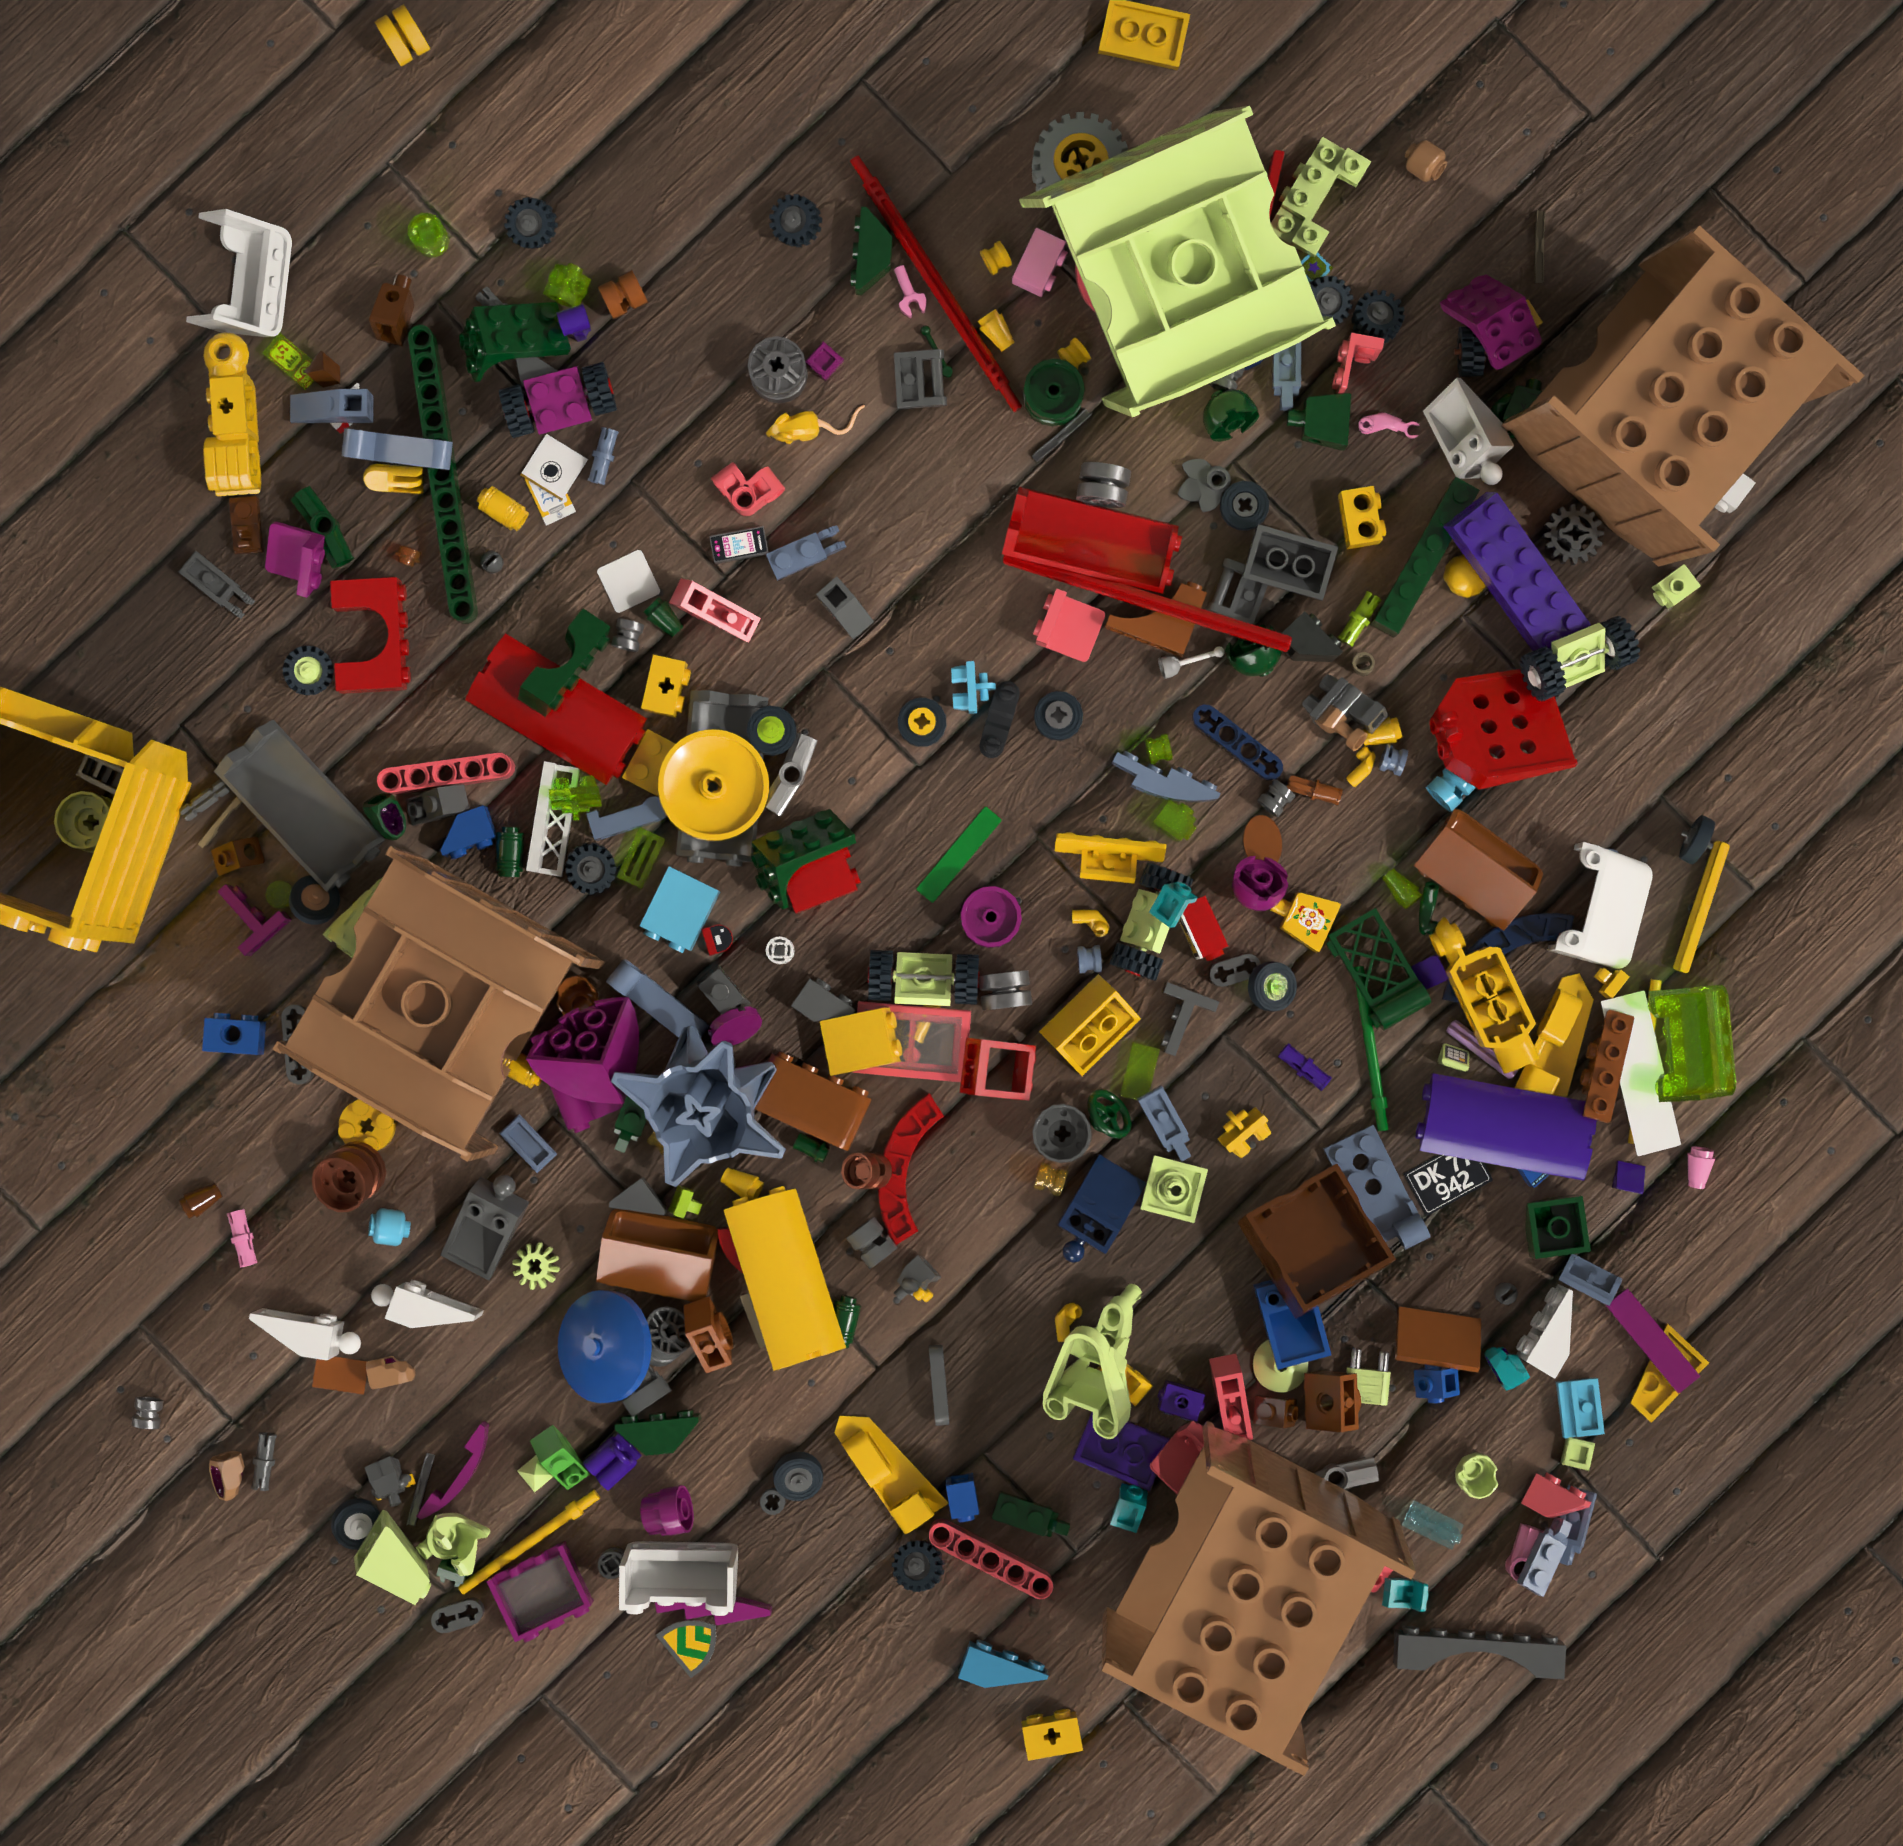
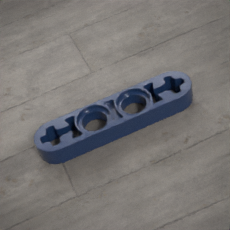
[1192,704,1283,781]

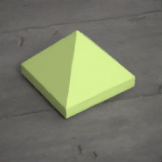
[517,1455,553,1492]

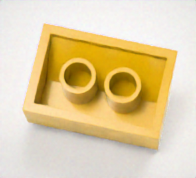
[1039,974,1141,1076]

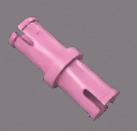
[227,1209,258,1268]

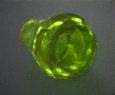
[1382,868,1422,910]

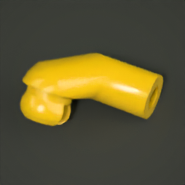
[1072,910,1109,937]
[1055,1303,1082,1342]

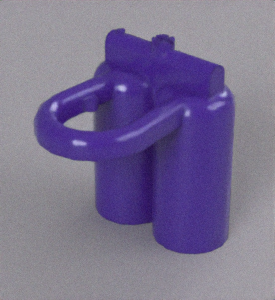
[583,1433,642,1491]

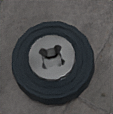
[1034,691,1083,741]

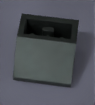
[1281,611,1343,662]

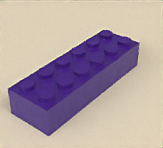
[1443,492,1591,651]

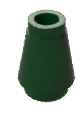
[643,597,684,638]

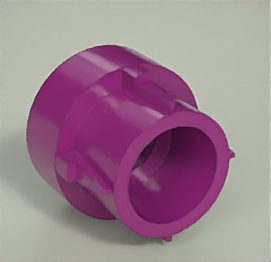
[640,1485,694,1536]

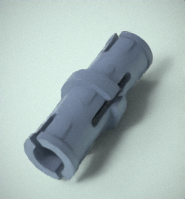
[587,427,619,485]

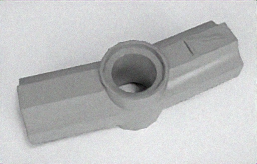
[765,732,818,817]
[1314,1456,1379,1490]

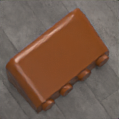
[1414,809,1543,931]
[754,1051,872,1151]
[596,1209,718,1302]

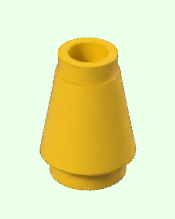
[978,309,1015,352]
[1363,716,1403,746]
[721,1167,764,1201]

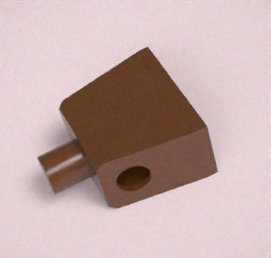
[369,275,414,347]

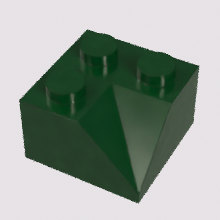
[1525,1194,1591,1259]

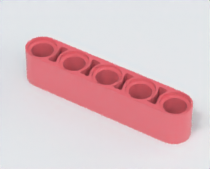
[377,753,515,795]
[929,1519,1053,1599]

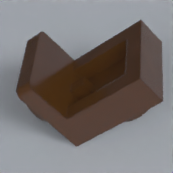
[1253,1395,1299,1428]

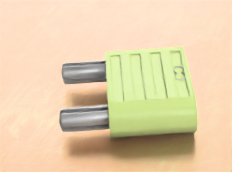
[1346,1348,1391,1405]

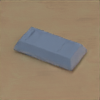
[499,1114,557,1173]

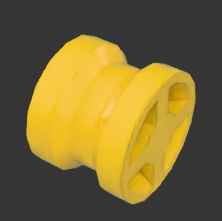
[980,241,1012,275]
[1057,338,1091,370]

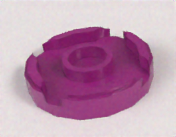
[708,1006,762,1046]

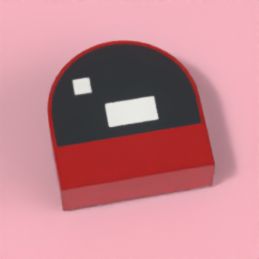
[702,925,733,956]

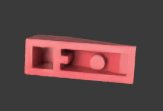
[669,578,761,643]
[1209,1353,1253,1440]

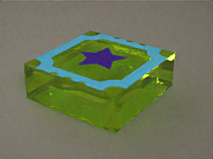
[1301,252,1333,282]

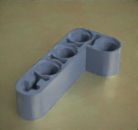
[341,428,453,470]
[606,959,710,1038]

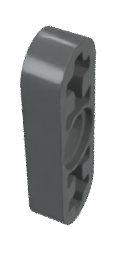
[281,1005,314,1084]
[929,1344,950,1426]

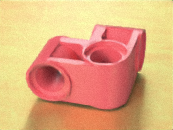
[711,462,785,516]

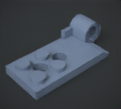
[1323,1125,1430,1250]

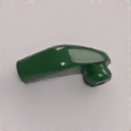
[1418,882,1439,936]

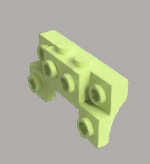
[1271,137,1371,257]

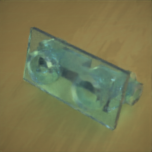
[1402,1500,1464,1550]

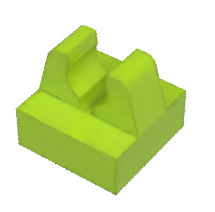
[668,1185,702,1219]

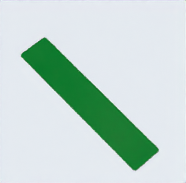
[917,807,1002,903]

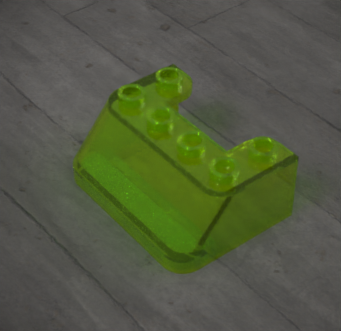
[1648,985,1736,1102]

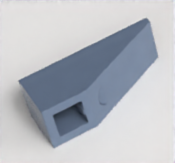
[290,389,373,423]

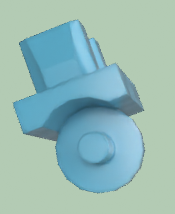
[951,661,996,714]

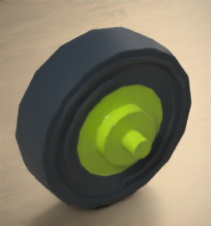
[747,706,797,756]

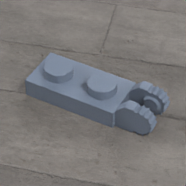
[766,525,846,581]

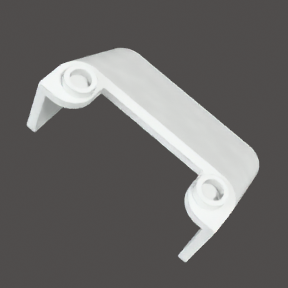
[1547,842,1653,969]

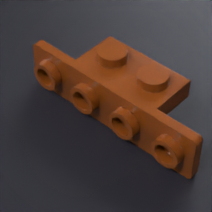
[1580,1010,1635,1123]

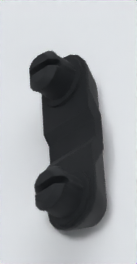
[979,681,1020,758]

